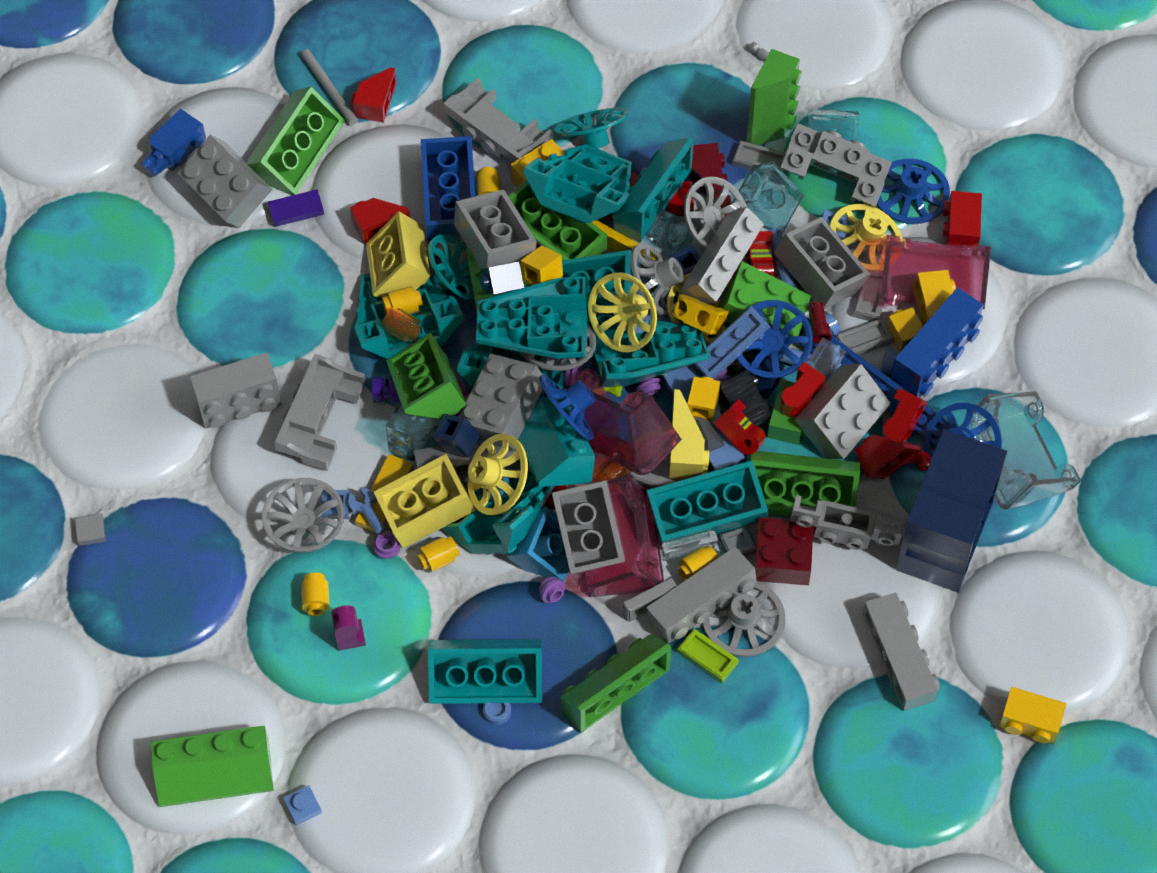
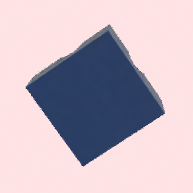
[896,429,1008,593]

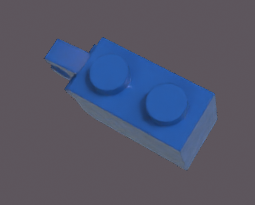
[142,108,206,177]

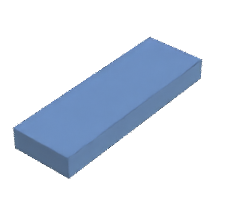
[695,306,770,379]

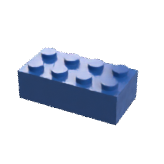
[421,136,476,242]
[891,287,984,398]

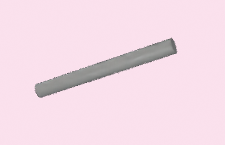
[301,49,358,126]

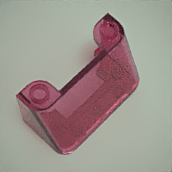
[879,235,991,310]
[574,368,682,475]
[578,474,664,597]

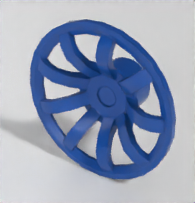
[877,159,950,224]
[737,300,813,379]
[539,374,596,441]
[924,403,1002,460]

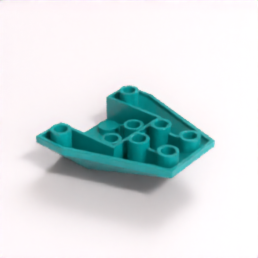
[476,276,588,359]
[590,315,709,387]

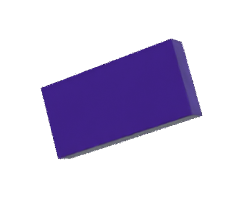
[268,189,324,227]

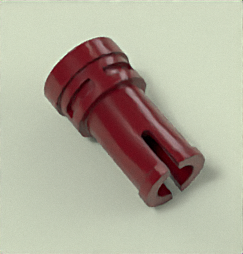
[807,302,832,344]

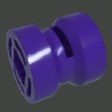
[372,376,400,403]

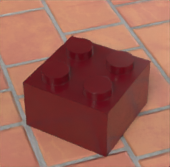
[755,517,814,586]

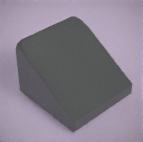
[696,417,724,452]

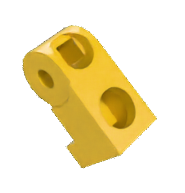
[672,294,729,335]

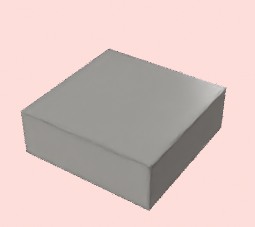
[75,514,106,546]
[720,526,756,557]

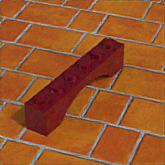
[689,143,731,217]

